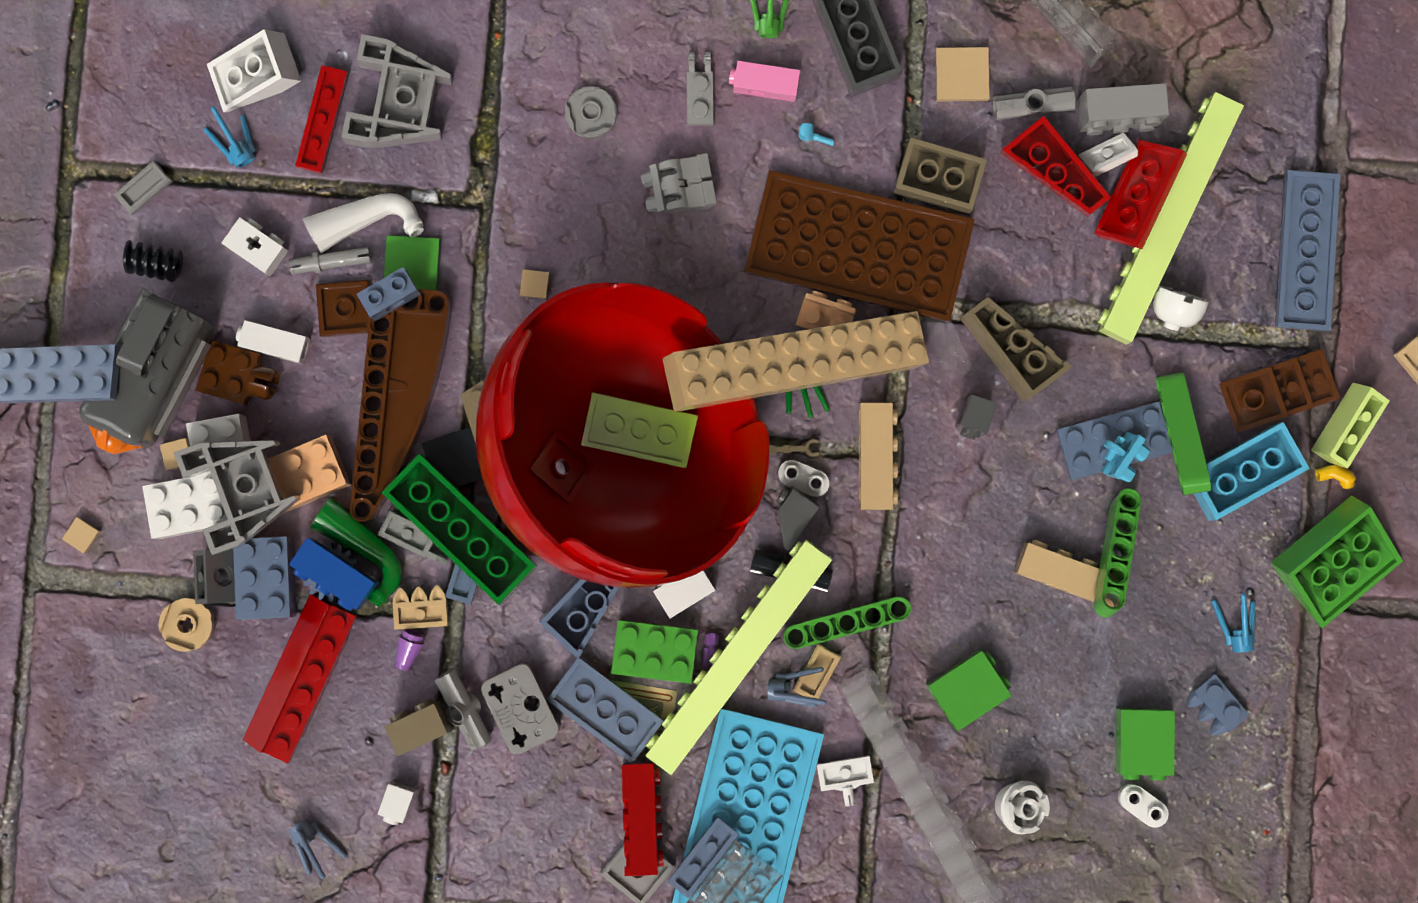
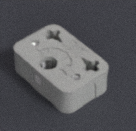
[481,663,560,754]

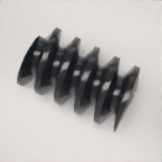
[123,240,183,283]

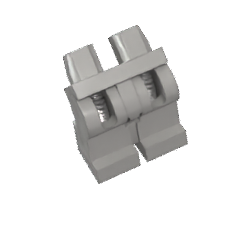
[641,153,717,214]

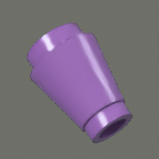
[394,629,425,671]

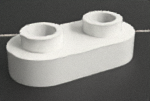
[778,460,829,497]
[1118,784,1169,828]

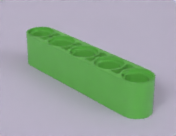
[1156,372,1211,496]
[1094,488,1141,618]
[783,596,911,649]

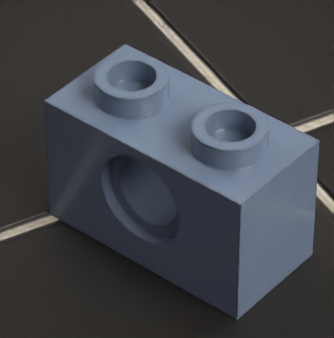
[357,267,421,321]

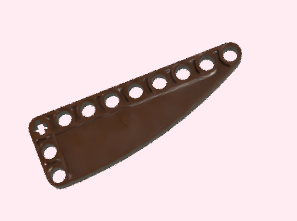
[350,289,452,522]

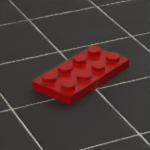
[1094,140,1187,249]

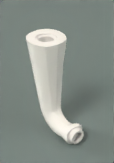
[302,193,424,253]

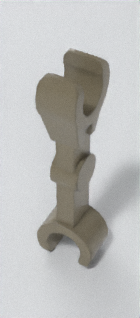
[769,439,820,457]

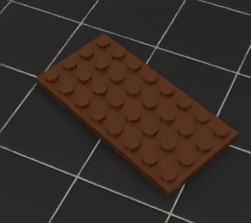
[744,170,975,322]

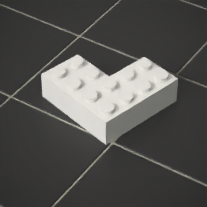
[142,414,250,539]

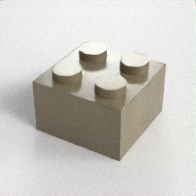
[384,699,454,756]

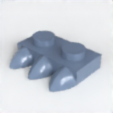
[1186,673,1249,735]

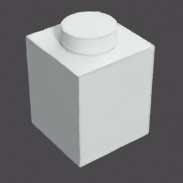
[377,781,417,825]

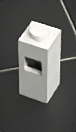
[236,320,311,365]

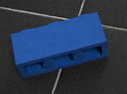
[289,538,379,611]

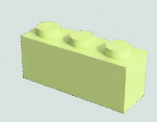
[1311,383,1390,469]

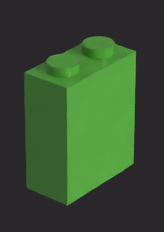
[925,650,1012,731]
[1115,708,1175,780]

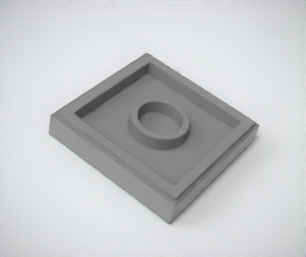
[600,844,675,903]

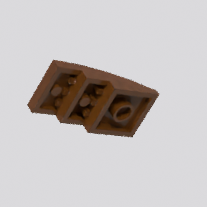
[1219,349,1340,433]

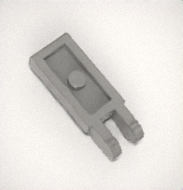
[687,52,713,126]
[378,511,449,566]

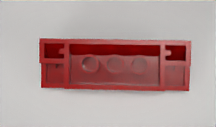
[243,594,357,764]

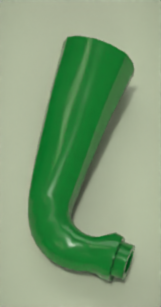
[310,496,402,608]

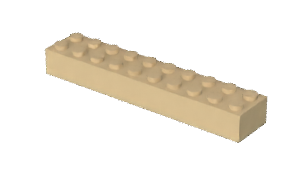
[662,311,929,412]

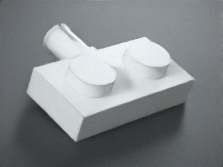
[817,755,874,806]

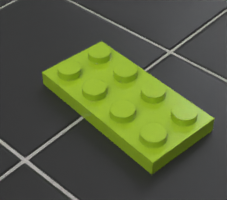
[581,392,698,468]

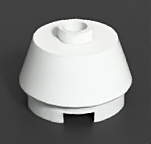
[995,781,1050,834]

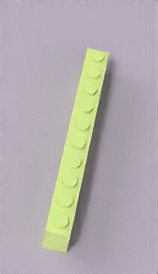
[1098,92,1244,345]
[646,539,832,775]

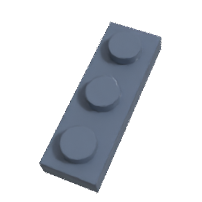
[667,816,739,899]

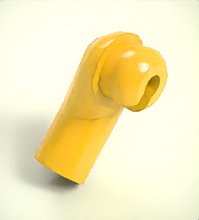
[1315,465,1356,489]

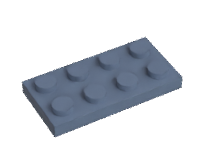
[1056,402,1172,481]
[547,657,664,764]

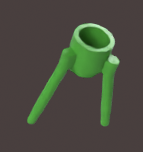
[750,0,789,38]

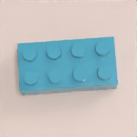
[1194,422,1310,521]

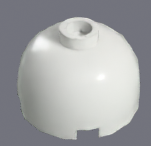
[1153,285,1209,331]

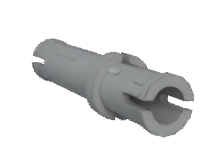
[289,246,371,275]

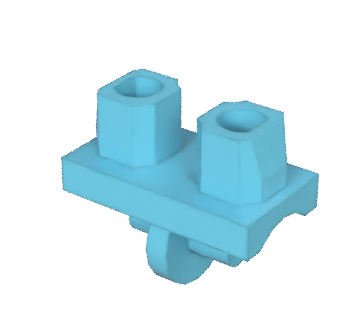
[1101,432,1150,482]

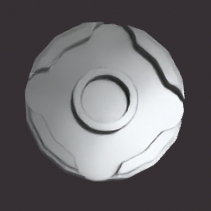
[565,86,617,139]

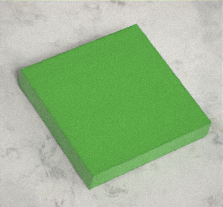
[384,235,440,291]

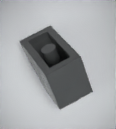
[776,486,819,551]

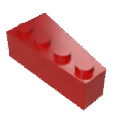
[1001,116,1111,218]
[622,763,664,876]

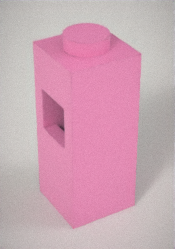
[729,61,800,102]

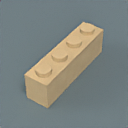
[859,403,898,510]
[1013,540,1118,607]

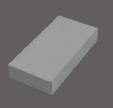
[113,160,173,215]

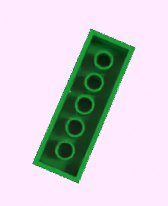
[382,454,538,605]

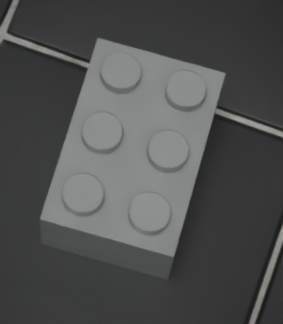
[1076,83,1169,136]

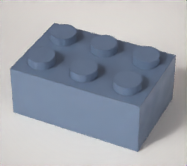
[233,536,296,620]

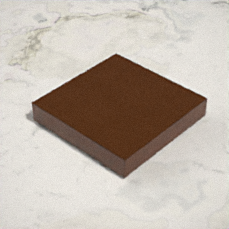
[316,280,370,337]

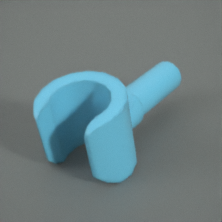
[799,123,835,146]

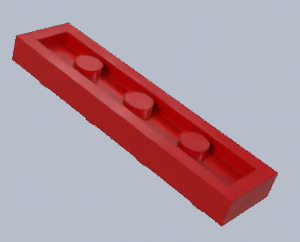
[295,65,349,174]

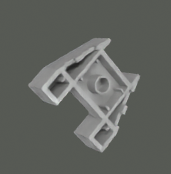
[342,34,452,149]
[174,440,301,555]

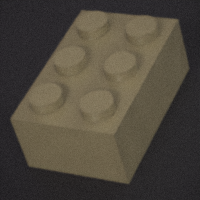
[893,137,987,215]

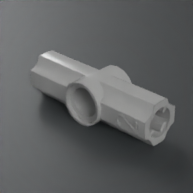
[993,86,1075,121]
[434,668,492,751]

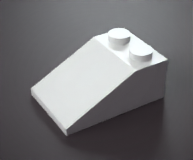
[207,29,301,112]

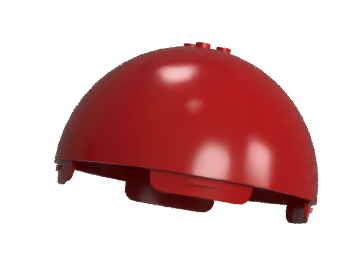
[476,282,770,588]

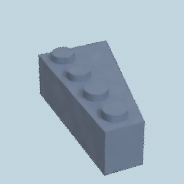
[539,578,619,659]

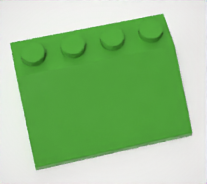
[1271,495,1403,629]

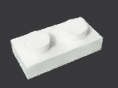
[1078,132,1138,177]

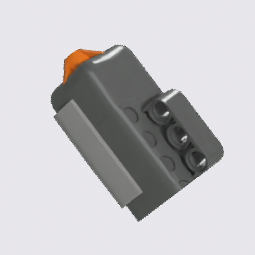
[79,289,215,455]

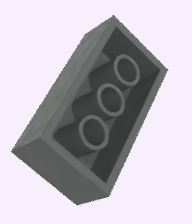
[812,0,902,97]

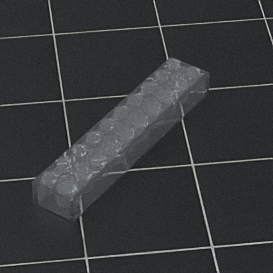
[835,666,1005,903]

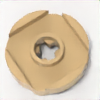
[159,598,215,652]

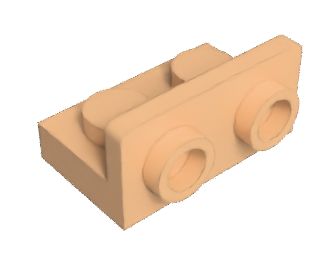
[795,291,857,330]

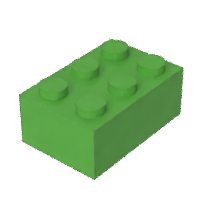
[611,619,698,684]

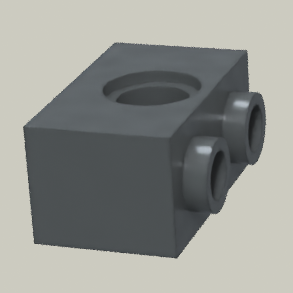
[955,395,998,440]
[193,549,235,604]

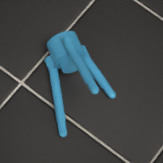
[204,106,257,168]
[1212,593,1256,653]

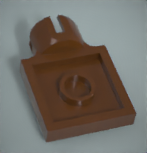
[195,340,279,406]

